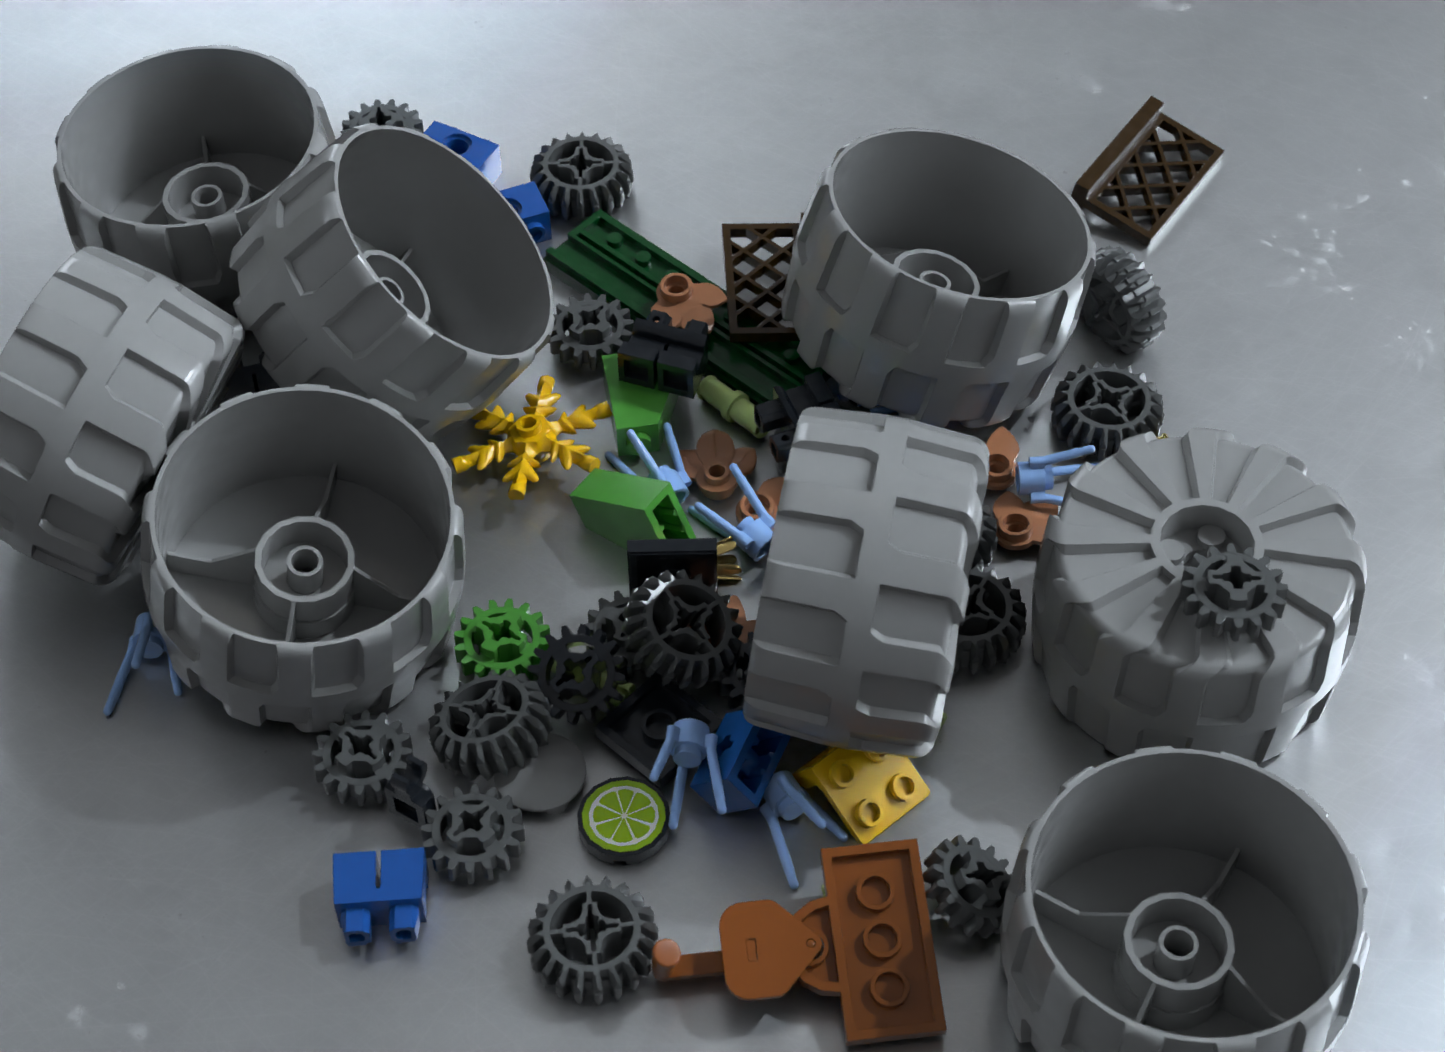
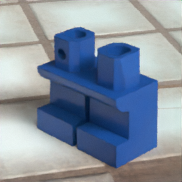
[333,847,429,946]

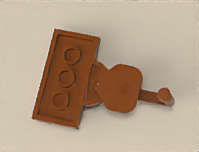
[651,838,947,1046]

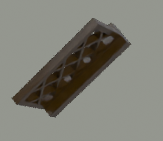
[1071,96,1225,247]
[721,213,804,342]

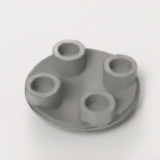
[494,733,586,815]

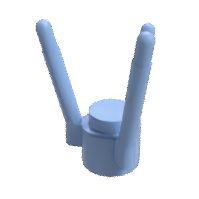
[604,422,692,504]
[1015,445,1100,506]
[688,463,775,562]
[103,611,183,716]
[649,718,727,830]
[760,770,848,890]

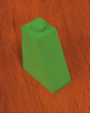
[602,354,679,457]
[569,468,696,550]

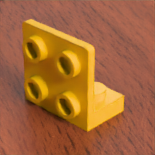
[792,746,930,845]

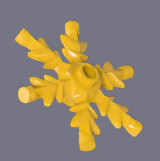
[451,375,612,500]

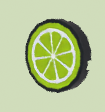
[577,776,670,864]

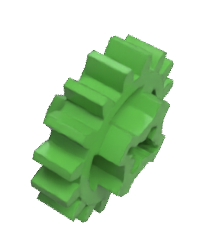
[454,598,550,681]

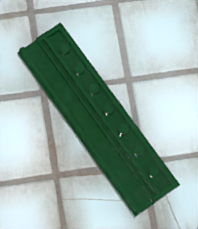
[543,209,831,406]

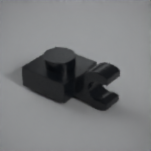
[384,754,437,829]

